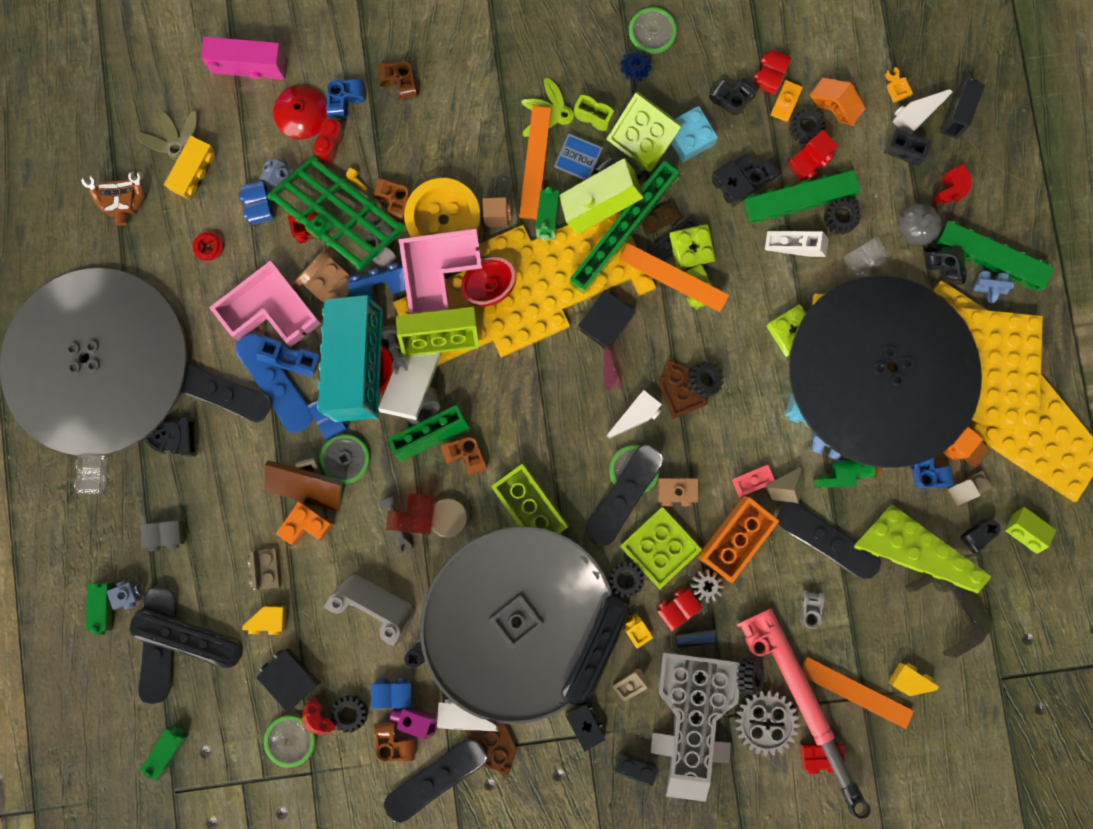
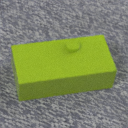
[559,158,643,235]
[396,307,479,357]
[491,463,570,534]

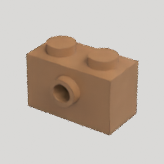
[483,198,511,227]
[657,478,698,506]

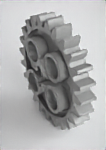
[734,690,800,756]

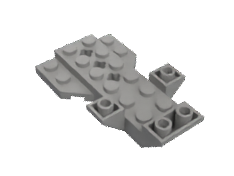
[650,653,740,802]

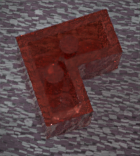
[386,493,435,534]

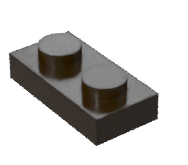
[641,202,680,236]

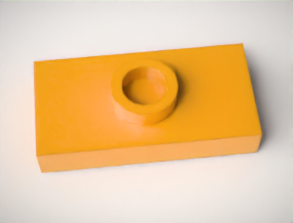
[770,80,803,122]

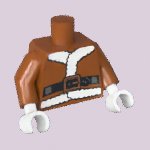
[82,171,145,226]

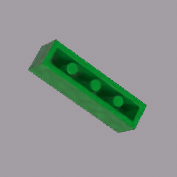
[388,405,470,462]

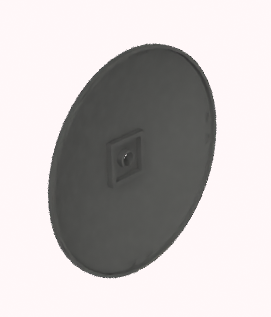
[0,268,187,456]
[420,526,612,724]

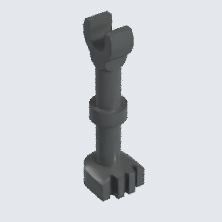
[382,325,408,374]
[378,496,413,553]

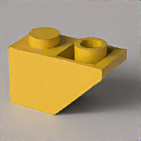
[242,606,287,635]
[887,663,939,696]

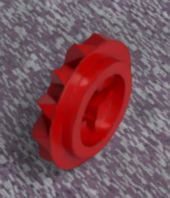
[192,232,223,262]

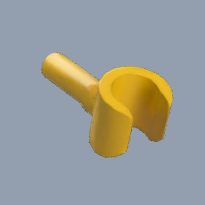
[346,168,368,191]

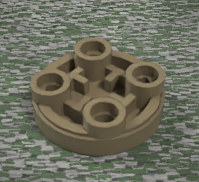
[429,499,468,537]

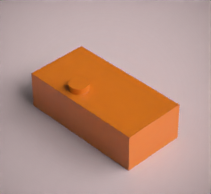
[697,496,779,583]

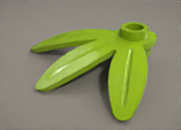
[522,78,574,137]

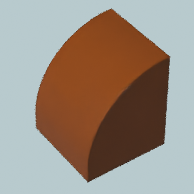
[963,442,989,468]

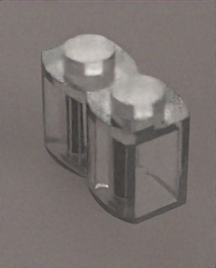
[842,237,890,277]
[74,455,108,495]

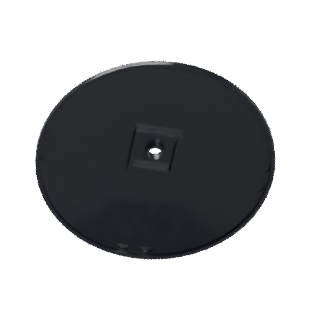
[789,276,982,468]

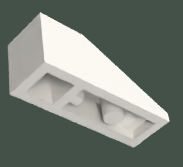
[893,89,952,134]
[765,231,829,257]
[607,390,662,439]
[437,699,499,731]

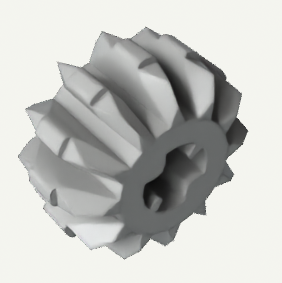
[690,569,724,603]

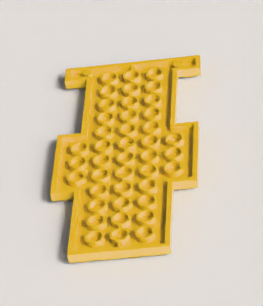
[393,211,656,366]

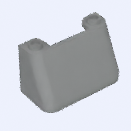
[323,574,415,647]

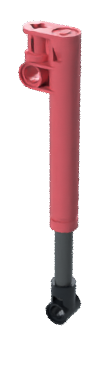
[737,608,871,819]

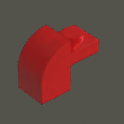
[932,164,972,205]

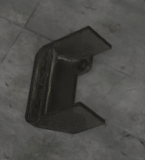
[904,573,993,658]

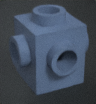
[259,158,293,188]
[107,580,142,610]

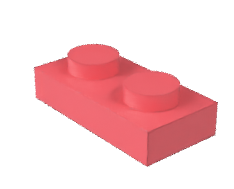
[732,465,775,497]

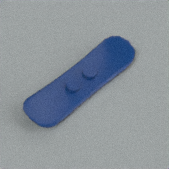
[236,334,313,433]

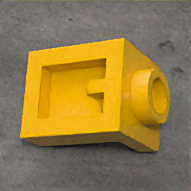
[624,613,653,649]

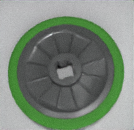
[320,434,370,484]

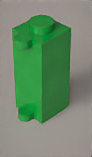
[535,187,560,241]
[85,583,114,635]
[140,726,188,781]

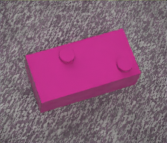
[201,37,287,80]

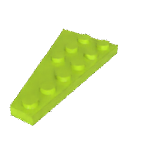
[854,504,991,594]

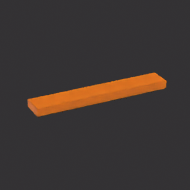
[519,106,551,220]
[619,243,729,313]
[801,657,914,729]

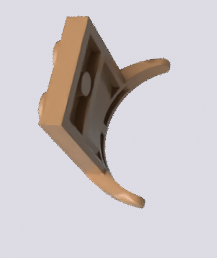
[292,246,350,303]

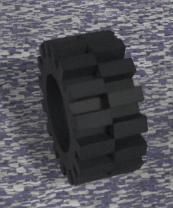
[789,107,826,145]
[824,198,861,235]
[686,361,724,398]
[608,562,644,598]
[737,657,764,695]
[330,695,368,733]

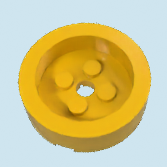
[404,178,482,238]

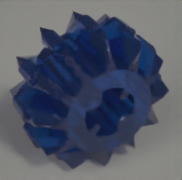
[620,49,652,83]

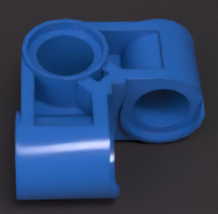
[326,79,364,118]
[910,458,955,489]

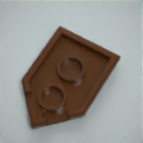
[658,359,708,419]
[465,721,517,776]

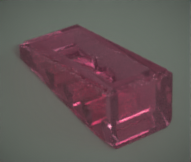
[603,349,621,390]

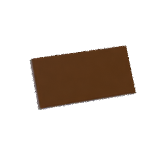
[265,460,343,511]

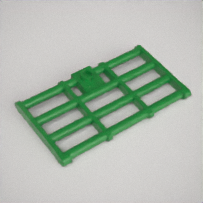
[267,155,406,271]

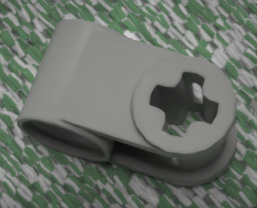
[800,590,824,628]

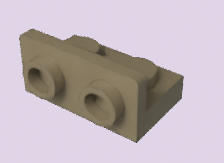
[247,549,280,591]

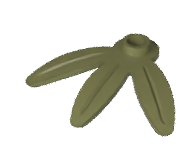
[136,111,198,161]

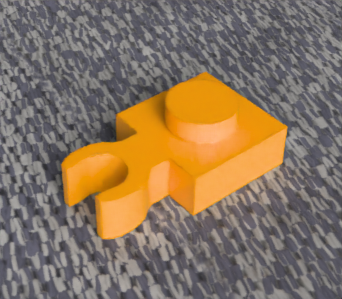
[885,67,913,103]

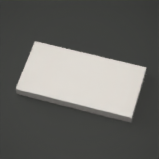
[378,352,441,420]

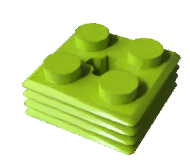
[669,224,716,269]
[767,305,806,357]

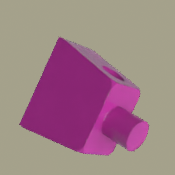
[390,707,438,740]

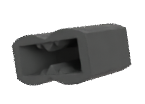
[140,521,185,551]

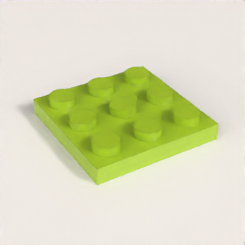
[606,92,683,173]
[620,507,702,589]

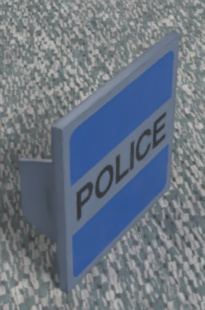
[554,133,603,180]

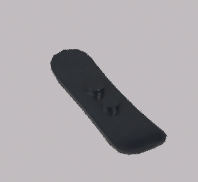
[180,362,271,423]
[586,444,664,546]
[777,502,881,579]
[138,586,176,704]
[561,596,629,705]
[129,609,243,668]
[383,739,487,823]

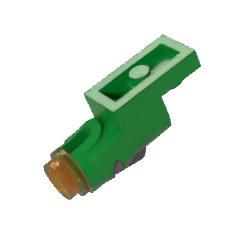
[813,456,882,488]

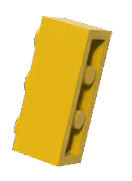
[164,136,216,200]

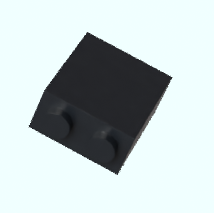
[940,78,985,139]
[577,290,636,351]
[256,648,320,713]

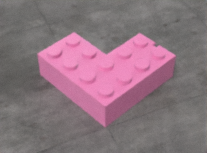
[399,229,482,314]
[209,261,321,347]

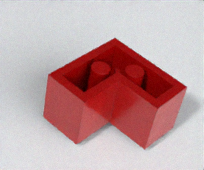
[787,130,838,182]

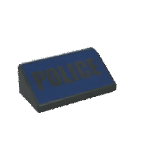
[675,628,716,648]

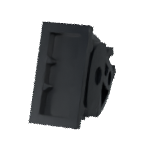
[144,417,197,457]

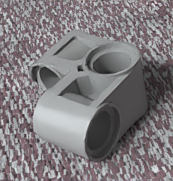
[363,220,397,269]

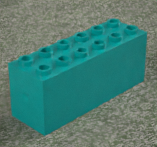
[317,295,383,422]

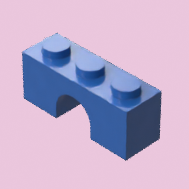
[346,262,406,300]
[257,336,319,378]

